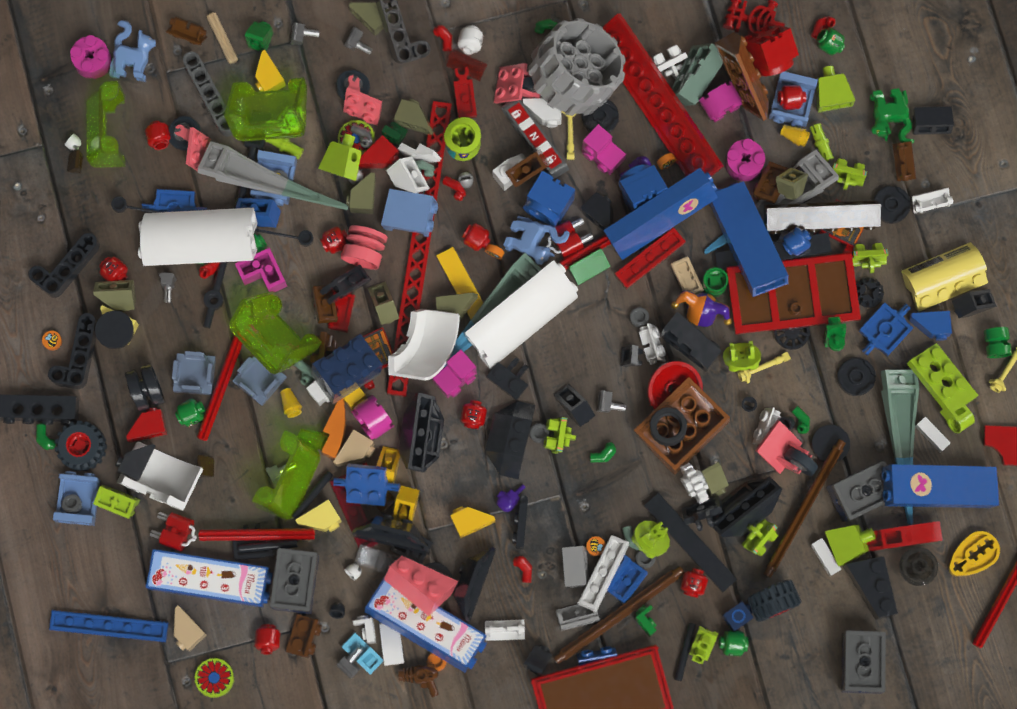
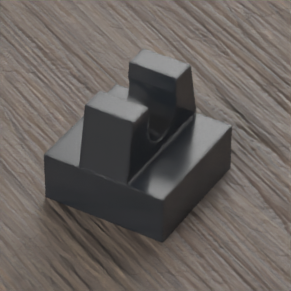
[620,345,643,367]

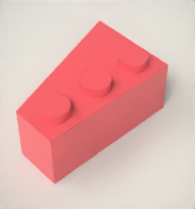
[384,556,458,616]

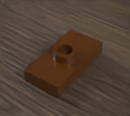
[312,285,338,323]

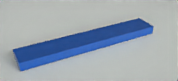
[49,610,169,643]

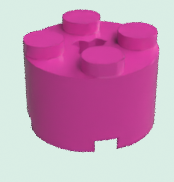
[70,35,111,79]
[699,81,743,123]
[726,139,765,182]
[351,395,394,440]

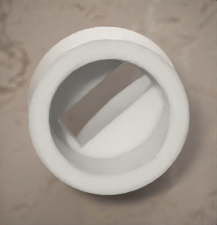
[65,134,82,150]
[344,563,362,581]

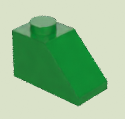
[245,21,273,52]

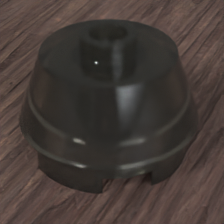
[899,547,938,586]

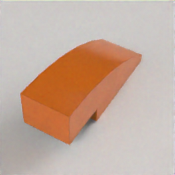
[321,399,346,460]

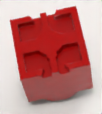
[744,24,799,76]

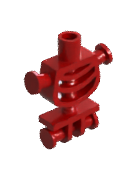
[723,0,785,36]

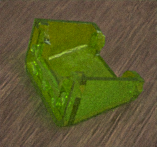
[224,77,307,141]
[86,81,125,168]
[229,291,322,374]
[252,430,321,520]

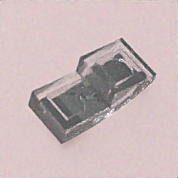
[355,544,399,574]

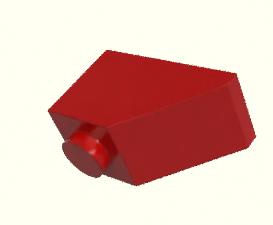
[359,135,399,169]
[126,408,168,443]

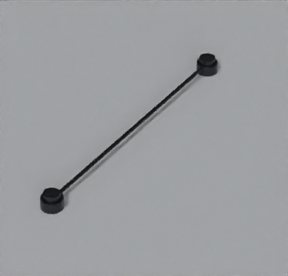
[111,196,314,247]

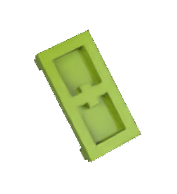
[93,485,140,519]

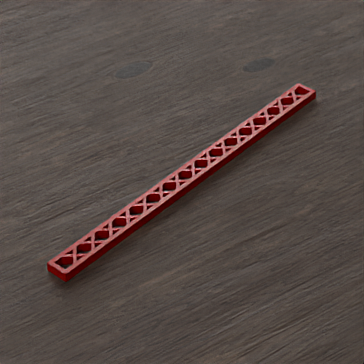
[387,101,452,397]

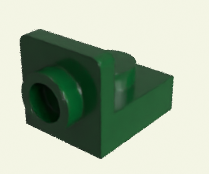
[382,122,408,147]

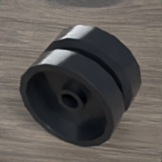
[125,363,165,412]

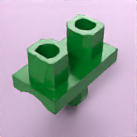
[824,317,847,351]

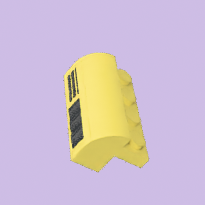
[902,242,988,312]

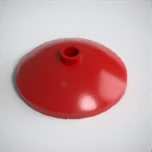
[647,361,703,410]

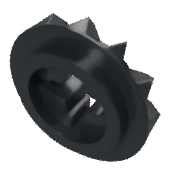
[856,277,884,308]

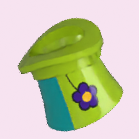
[444,117,481,161]

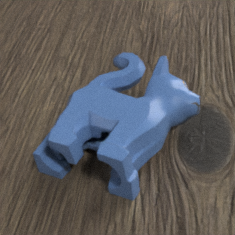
[109,20,156,82]
[504,216,569,265]

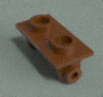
[166,17,207,45]
[893,141,916,181]

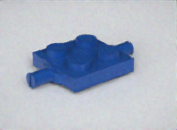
[142,189,207,212]
[859,303,913,357]
[333,464,400,506]

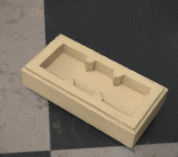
[670,256,704,294]

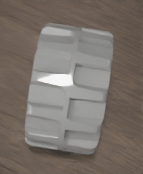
[528,18,626,116]

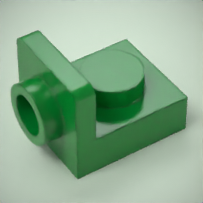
[635,605,657,637]

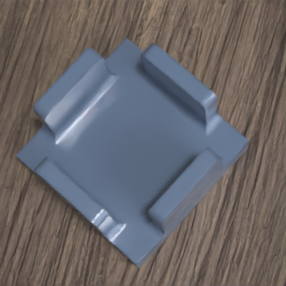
[172,351,216,395]
[233,352,287,406]

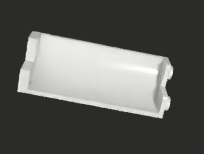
[138,208,258,266]
[465,260,578,370]

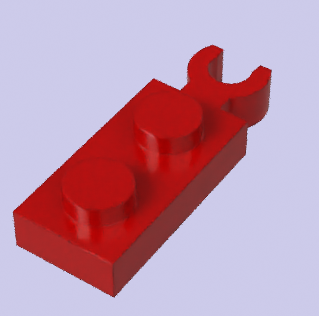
[454,67,477,118]

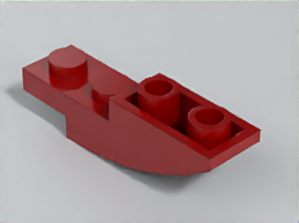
[866,521,943,552]

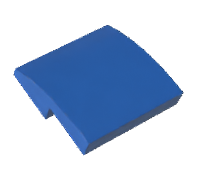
[607,555,648,604]

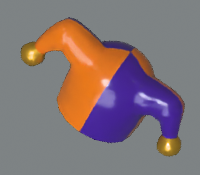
[671,290,732,327]

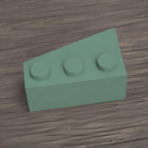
[672,43,723,106]

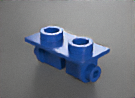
[577,646,617,665]

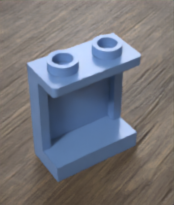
[769,72,818,128]
[250,150,297,206]
[381,189,438,237]
[53,471,101,526]

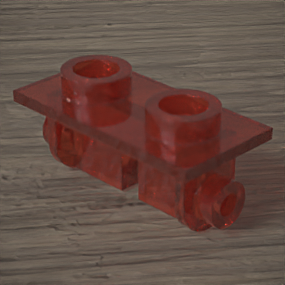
[446,50,488,81]

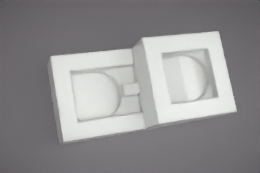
[398,143,441,162]
[379,624,404,666]

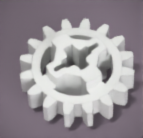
[680,463,709,504]

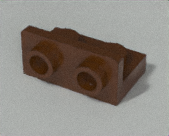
[753,161,789,204]
[286,614,322,659]

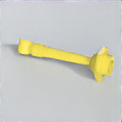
[561,111,576,160]
[989,347,1017,393]
[737,352,791,384]

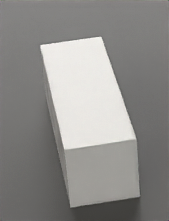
[915,417,950,453]
[810,538,841,577]

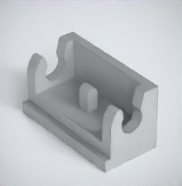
[562,546,589,588]
[556,604,600,631]

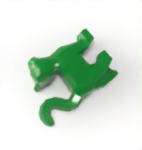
[869,88,914,144]

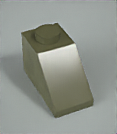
[348,3,391,36]
[394,99,434,135]
[776,167,808,200]
[346,172,376,214]
[93,280,136,311]
[368,282,399,325]
[436,293,478,319]
[701,462,728,497]

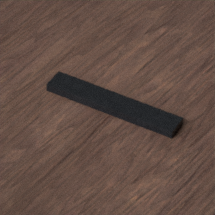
[715,233,832,271]
[644,493,737,593]

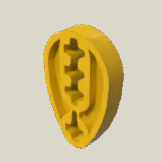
[948,531,1000,577]

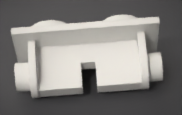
[912,188,953,213]
[639,323,666,365]
[752,407,781,444]
[485,620,525,641]

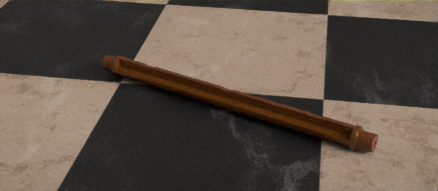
[763,439,846,578]
[553,566,684,664]

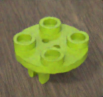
[723,341,761,372]
[631,521,670,558]

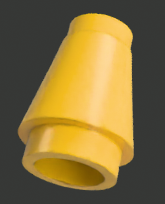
[780,125,810,146]
[280,388,302,418]

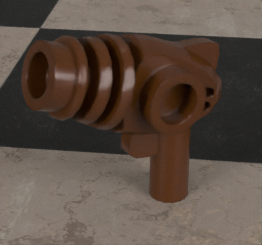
[398,664,439,697]

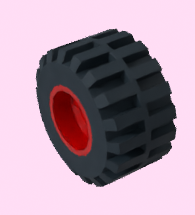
[55,421,107,471]
[747,580,802,622]

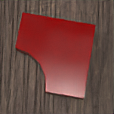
[314,291,356,333]
[984,425,1017,466]

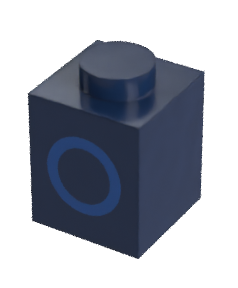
[722,602,754,631]

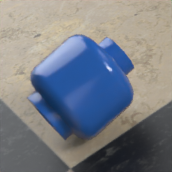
[782,227,812,256]

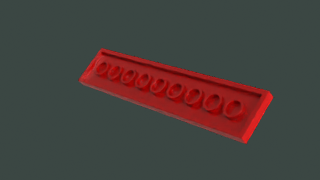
[603,13,724,177]

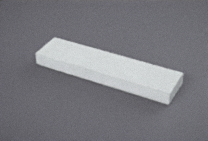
[578,535,629,612]

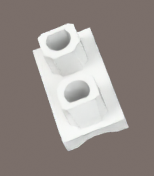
[651,45,688,78]

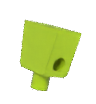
[816,66,855,112]
[318,134,362,181]
[825,525,876,566]

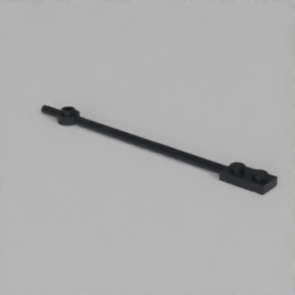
[203,110,272,329]

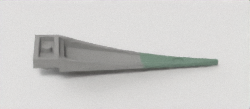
[198,141,348,210]

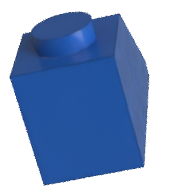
[235,198,281,228]
[909,311,952,341]

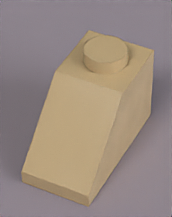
[333,430,375,467]
[174,605,207,651]

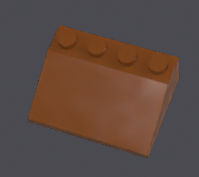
[715,32,769,121]
[634,377,730,475]

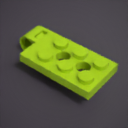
[907,343,979,434]

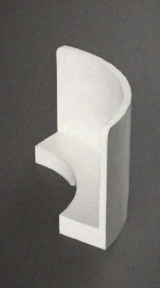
[388,309,460,380]
[117,442,203,510]

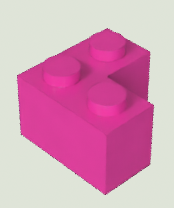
[582,124,626,175]
[235,248,287,294]
[432,350,477,398]

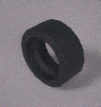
[650,407,687,446]

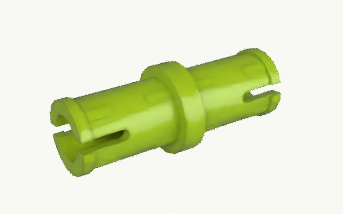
[809,123,834,162]
[265,131,304,159]

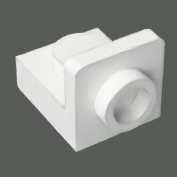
[353,615,376,644]

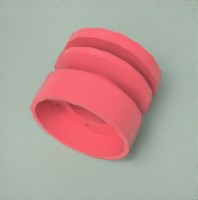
[340,225,388,270]

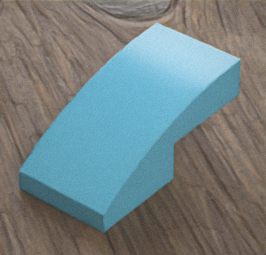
[341,632,384,675]

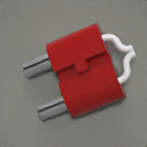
[546,218,593,258]
[150,512,197,552]

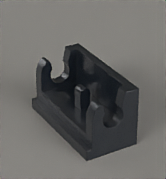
[912,106,954,135]

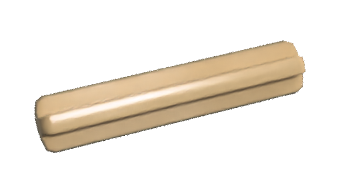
[207,12,238,64]

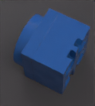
[618,164,668,213]
[523,171,575,227]

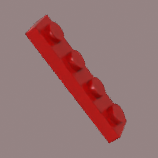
[615,227,686,290]

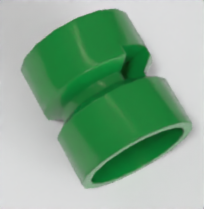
[702,267,728,297]
[984,327,1012,359]

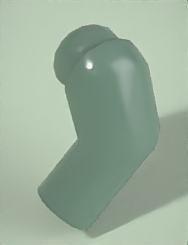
[415,160,435,177]
[294,358,314,386]
[622,526,639,550]

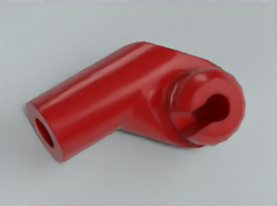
[811,16,836,39]
[433,25,452,51]
[442,176,466,201]
[199,262,220,279]
[513,556,532,583]

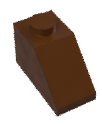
[505,149,550,188]

